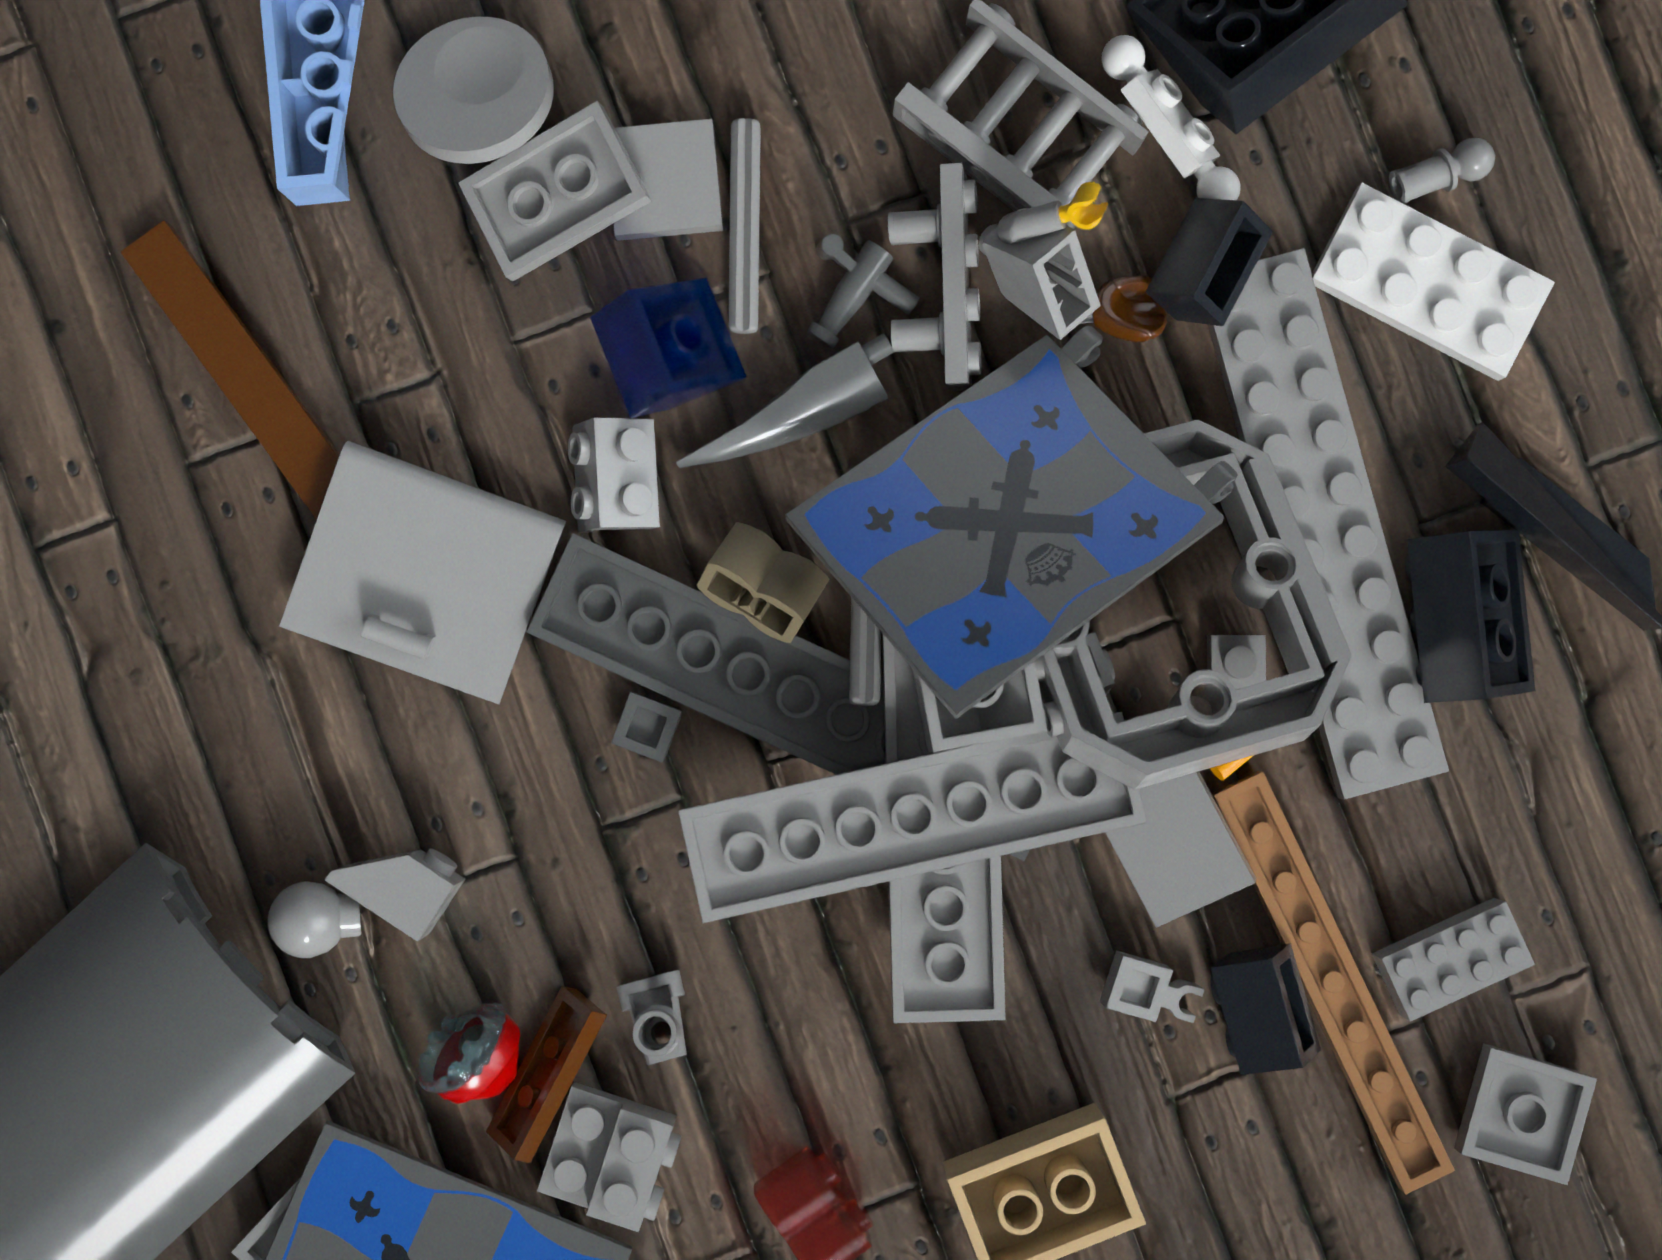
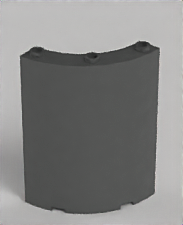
[0,843,355,1260]

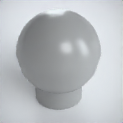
[268,881,361,958]

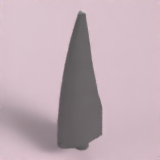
[676,333,894,468]

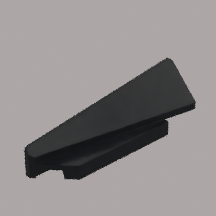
[1445,423,1662,630]

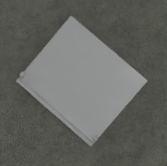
[279,441,566,704]

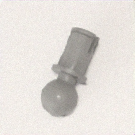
[1389,138,1495,204]

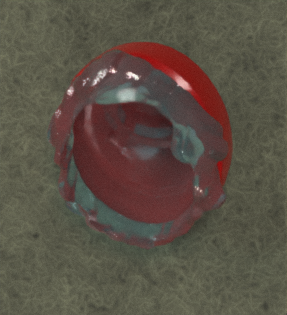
[418,1002,520,1104]

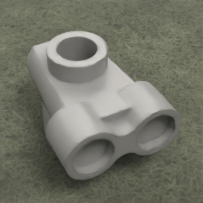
[616,970,687,1065]

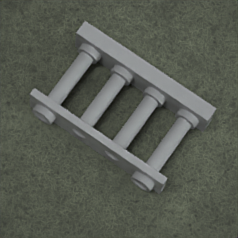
[893,0,1149,229]

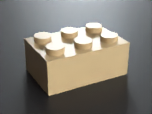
[943,1103,1146,1260]

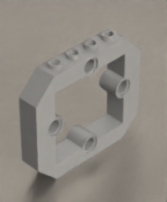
[1034,420,1352,790]

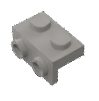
[568,418,660,532]

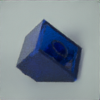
[590,278,747,418]

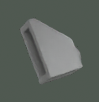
[325,849,465,942]

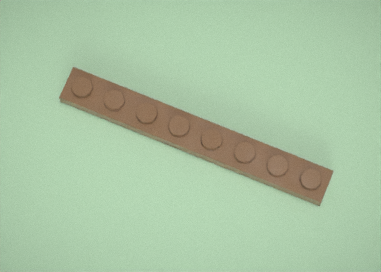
[1211,771,1455,1195]

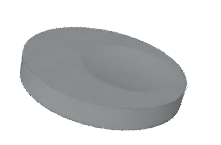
[393,16,554,164]

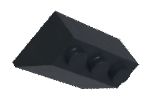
[1405,530,1536,703]

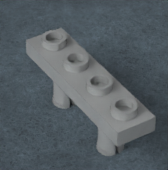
[888,163,982,391]

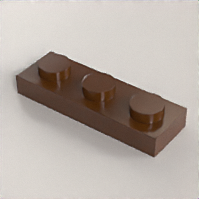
[486,986,607,1163]

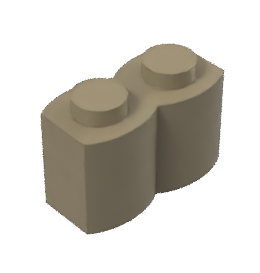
[696,522,830,643]

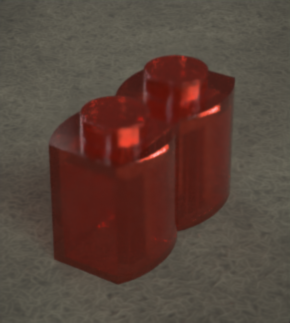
[754,1145,874,1260]

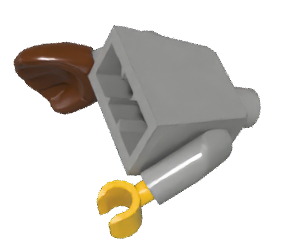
[979,182,1167,342]

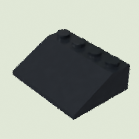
[1127,0,1407,135]

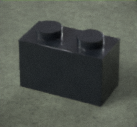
[1145,198,1273,326]
[1210,943,1321,1075]

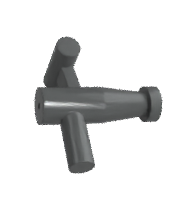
[807,234,920,349]

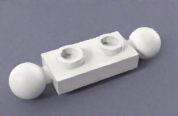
[1101,35,1241,200]

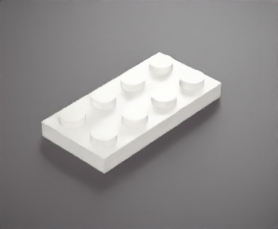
[1312,183,1555,381]

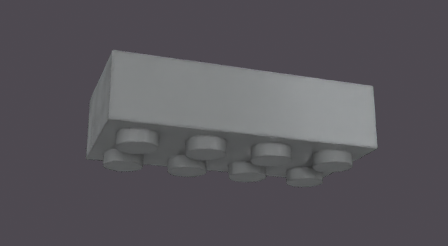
[1372,898,1535,1022]

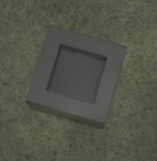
[611,692,683,762]

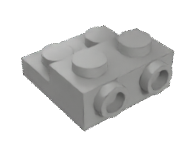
[537,1082,682,1232]

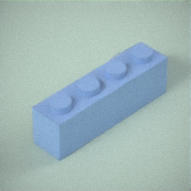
[260,0,365,206]

